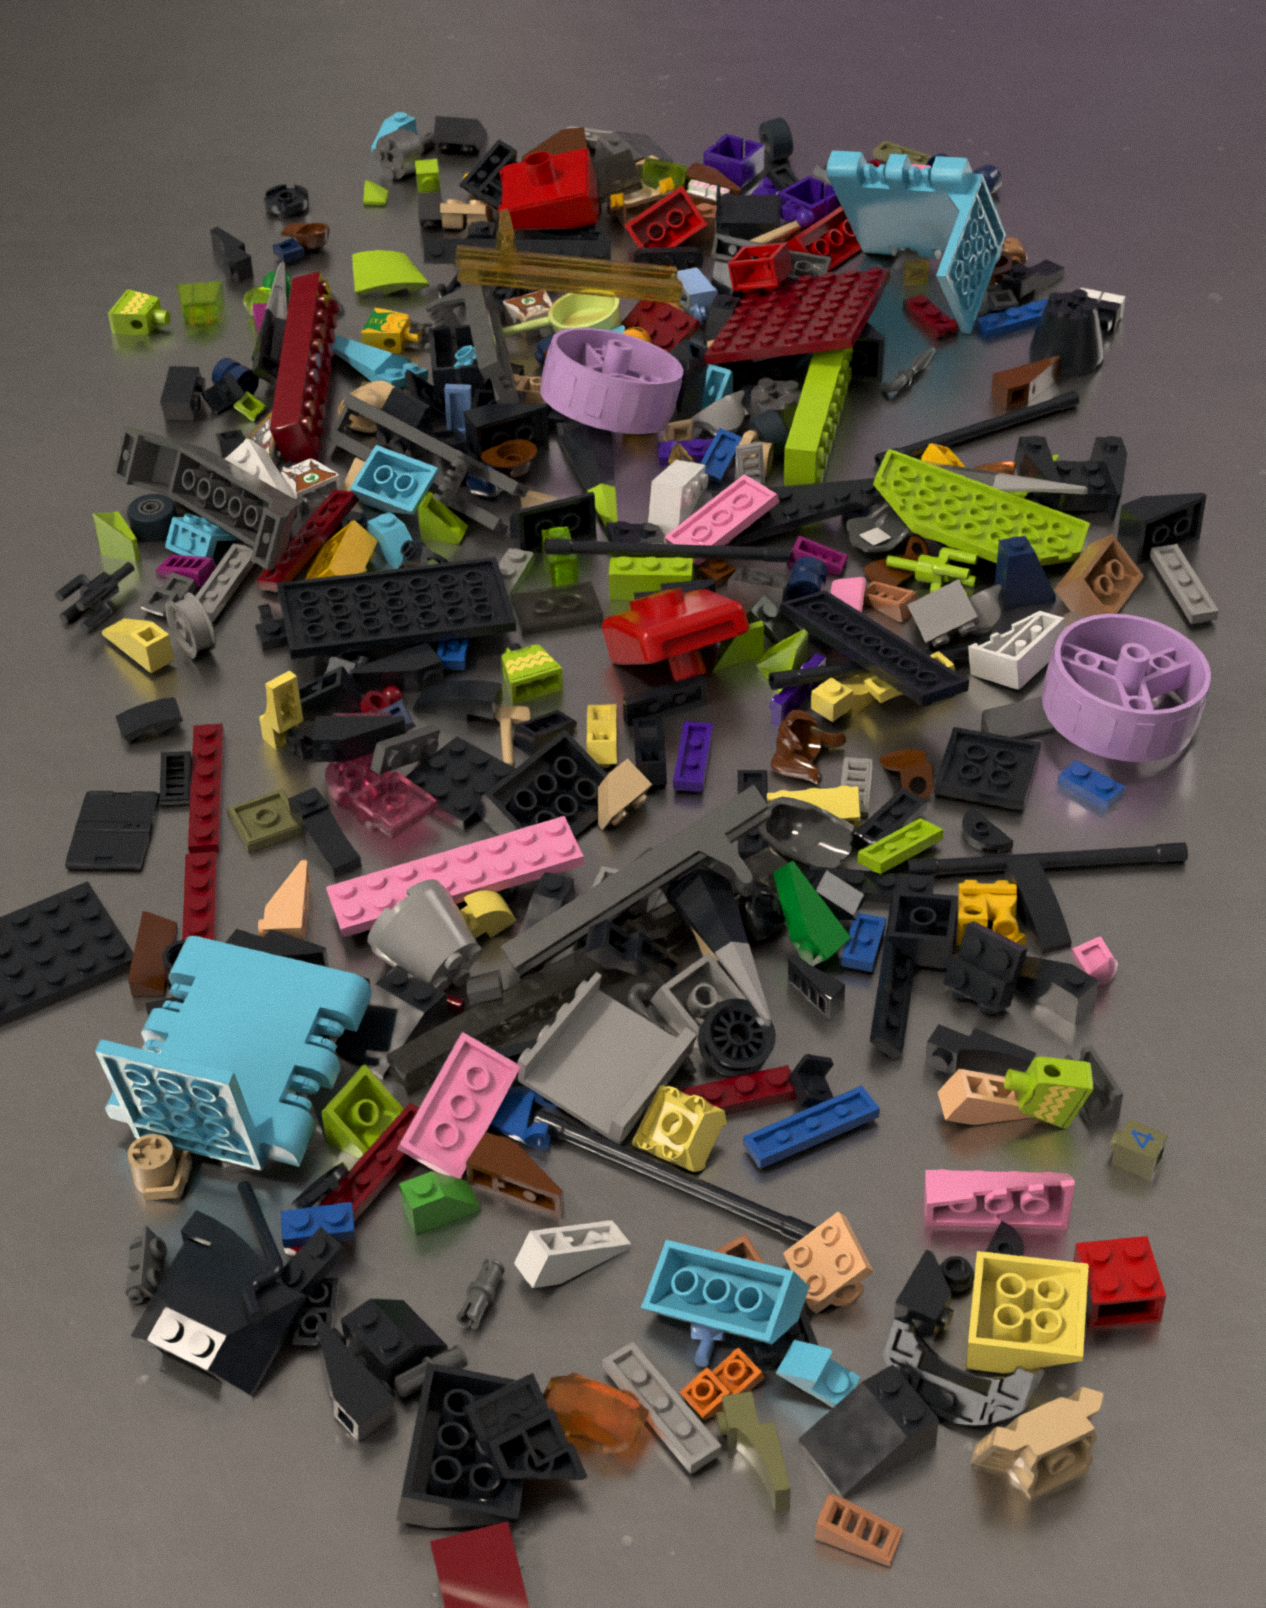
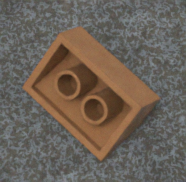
[1054,534,1144,617]

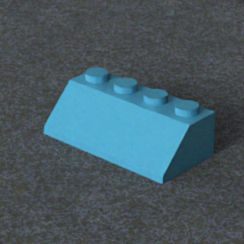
[641,1240,810,1344]

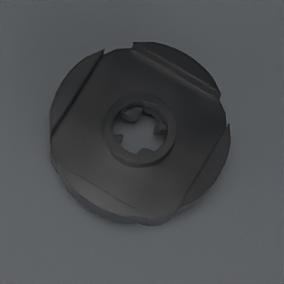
[264,184,309,219]

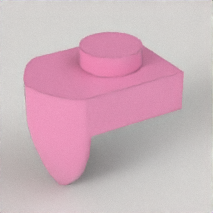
[1071,936,1118,986]

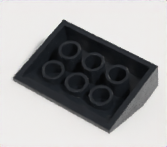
[474,730,608,837]
[396,1363,539,1528]

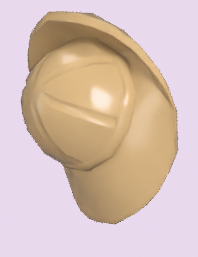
[338,380,394,433]

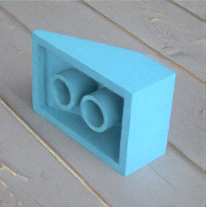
[350,445,440,515]

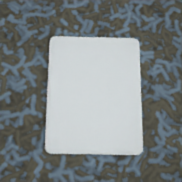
[860,528,891,545]

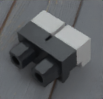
[1080,288,1126,333]

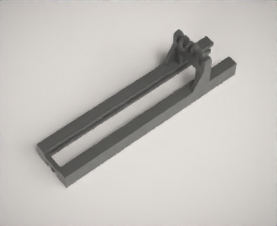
[425,264,520,404]
[325,393,529,536]
[501,785,768,979]

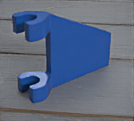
[489,1086,559,1151]

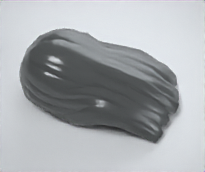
[847,502,920,553]
[758,796,855,868]

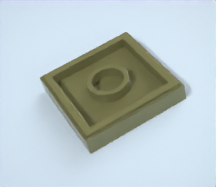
[227,789,304,853]

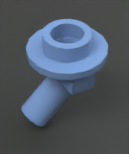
[689,303,708,327]
[690,1324,726,1367]

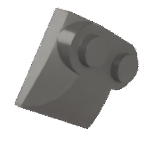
[786,250,831,281]

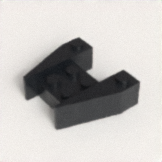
[1014,435,1127,520]

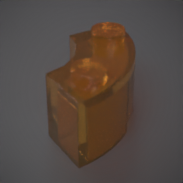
[543,1373,650,1455]

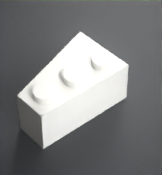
[225,438,295,499]
[648,460,708,536]
[968,611,1065,690]

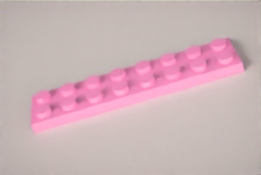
[326,816,585,938]

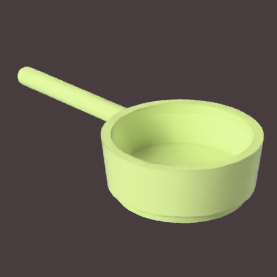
[503,287,621,337]

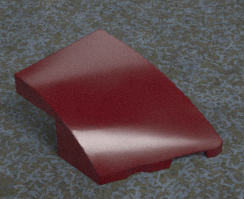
[430,1521,529,1608]

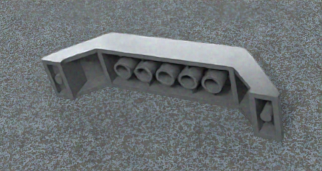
[112,426,299,570]

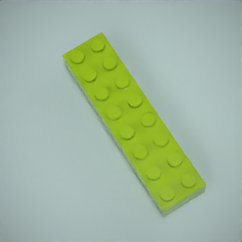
[784,348,853,486]

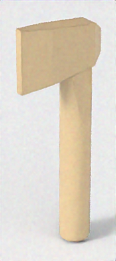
[495,706,530,767]

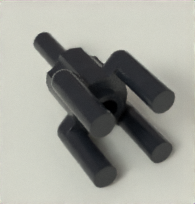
[55,562,135,633]

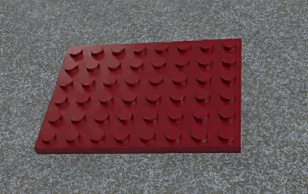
[704,267,891,365]

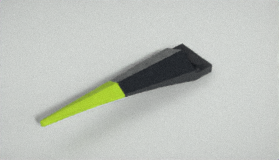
[556,421,618,528]

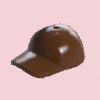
[280,223,329,250]

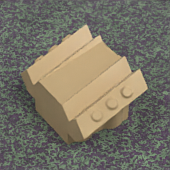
[970,1387,1104,1499]

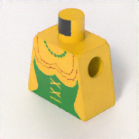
[361,308,422,354]

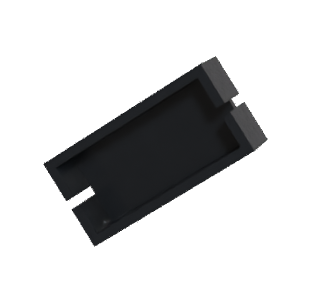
[428,325,485,399]

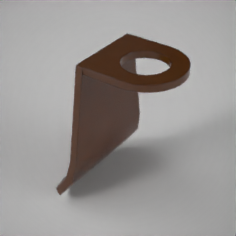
[864,536,929,587]
[879,749,934,800]

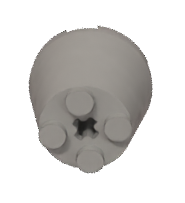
[367,879,484,991]

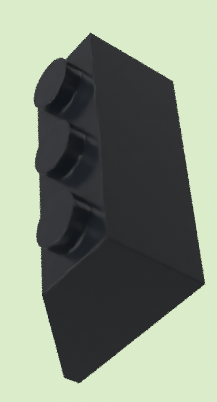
[509,492,597,553]

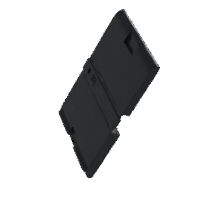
[65,791,160,870]

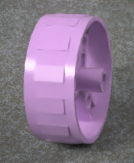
[540,328,684,434]
[1042,614,1211,762]

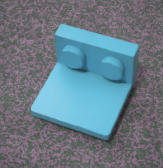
[165,514,243,559]

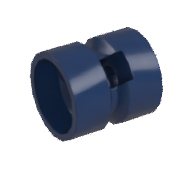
[212,358,259,399]
[787,557,828,600]

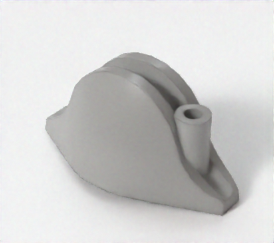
[690,390,750,435]
[968,584,1001,635]

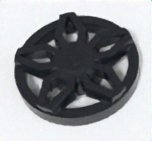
[291,1162,350,1209]

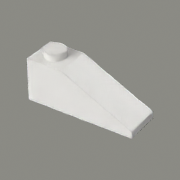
[514,1220,631,1288]

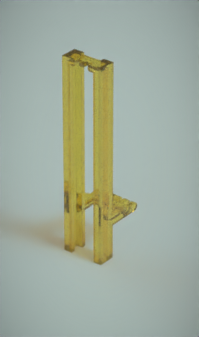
[455,210,683,304]

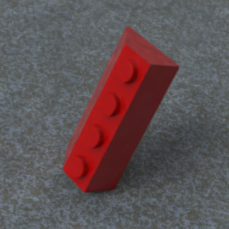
[787,206,862,271]

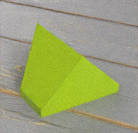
[418,491,468,544]
[92,511,141,562]
[712,620,764,672]
[755,629,808,692]

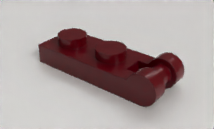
[903,295,959,339]

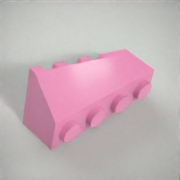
[924,1169,1075,1230]

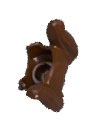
[770,710,846,784]

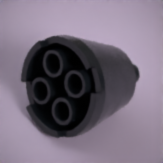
[1029,289,1104,377]

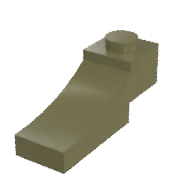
[716,1392,790,1512]

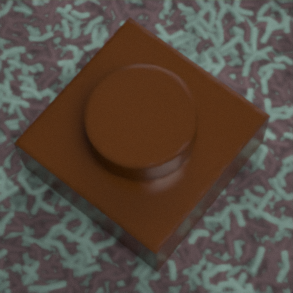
[698,559,737,589]

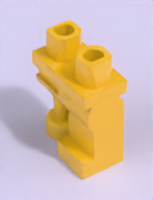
[957,880,1019,946]

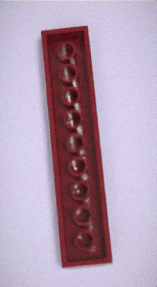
[269,271,339,464]

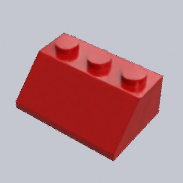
[624,186,708,249]

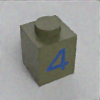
[1109,1119,1168,1181]

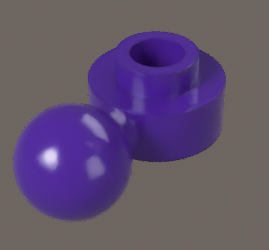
[781,201,815,228]

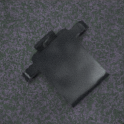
[716,184,782,240]

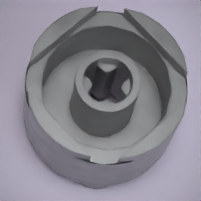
[373,128,425,180]
[751,378,801,429]

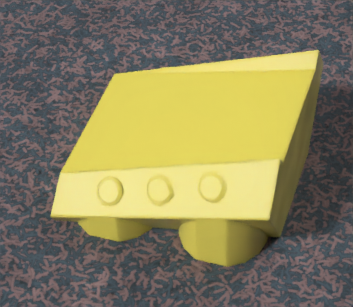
[632,1085,727,1173]

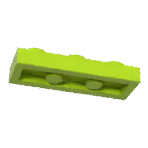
[857,818,943,874]

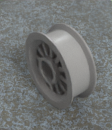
[165,593,216,658]

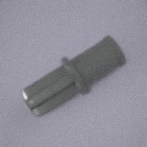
[395,1344,468,1397]

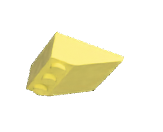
[966,1251,1088,1373]

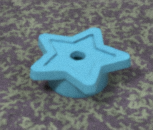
[454,345,477,369]

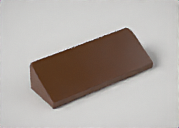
[128,911,178,996]

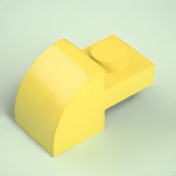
[460,890,517,938]

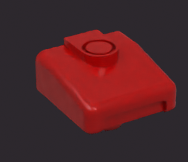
[498,148,599,231]
[602,588,750,681]

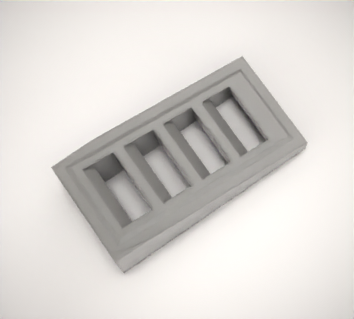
[736,442,765,486]
[841,757,873,817]

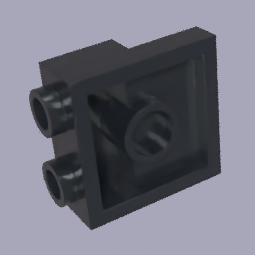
[943,921,1028,1014]

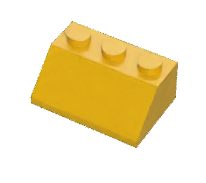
[304,520,378,580]

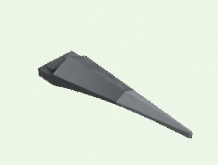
[924,461,1088,494]

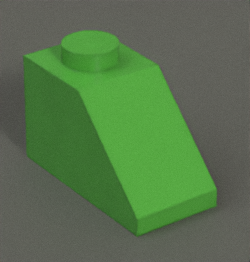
[399,1171,481,1235]

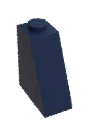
[995,536,1056,610]

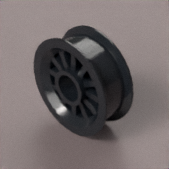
[698,998,776,1077]

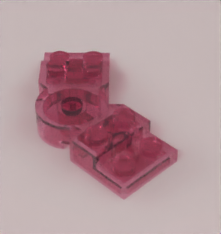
[325,712,438,839]

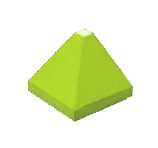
[363,180,389,205]
[233,392,267,422]

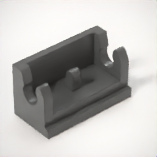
[1064,1045,1123,1127]

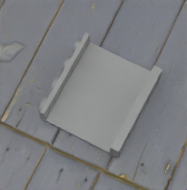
[517,972,697,1145]

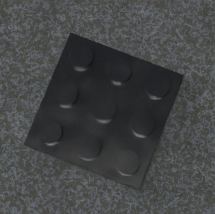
[934,727,1041,810]
[397,736,516,830]

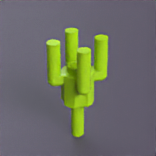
[886,547,979,597]

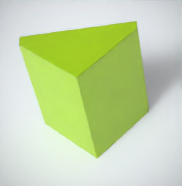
[322,1065,404,1159]

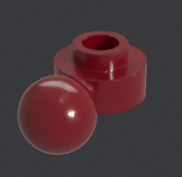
[360,686,404,716]

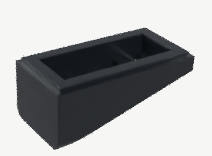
[513,709,577,756]
[159,751,192,805]
[788,955,845,1020]

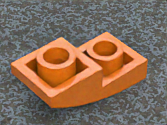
[679,1347,765,1421]

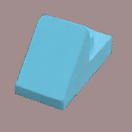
[775,1340,861,1408]

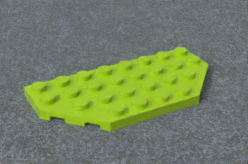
[873,448,1090,566]

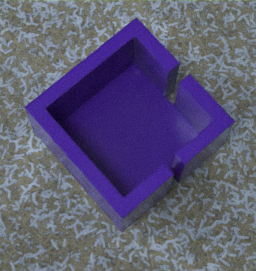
[703,134,765,188]
[778,176,841,224]

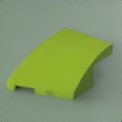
[352,250,430,297]

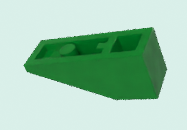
[773,861,851,966]

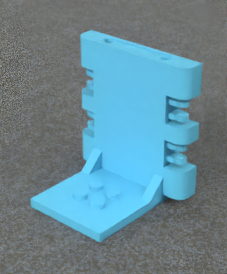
[827,150,1006,334]
[95,936,372,1171]

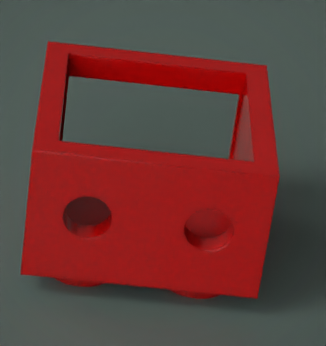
[727,242,793,293]
[1073,1236,1166,1329]

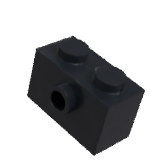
[160,366,206,421]

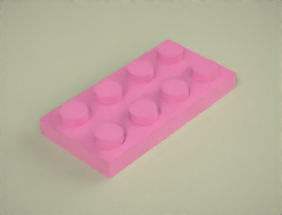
[664,474,780,566]
[397,1032,520,1179]

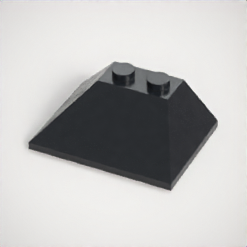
[459,139,532,232]
[131,1239,307,1397]

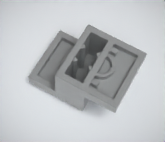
[908,579,980,648]

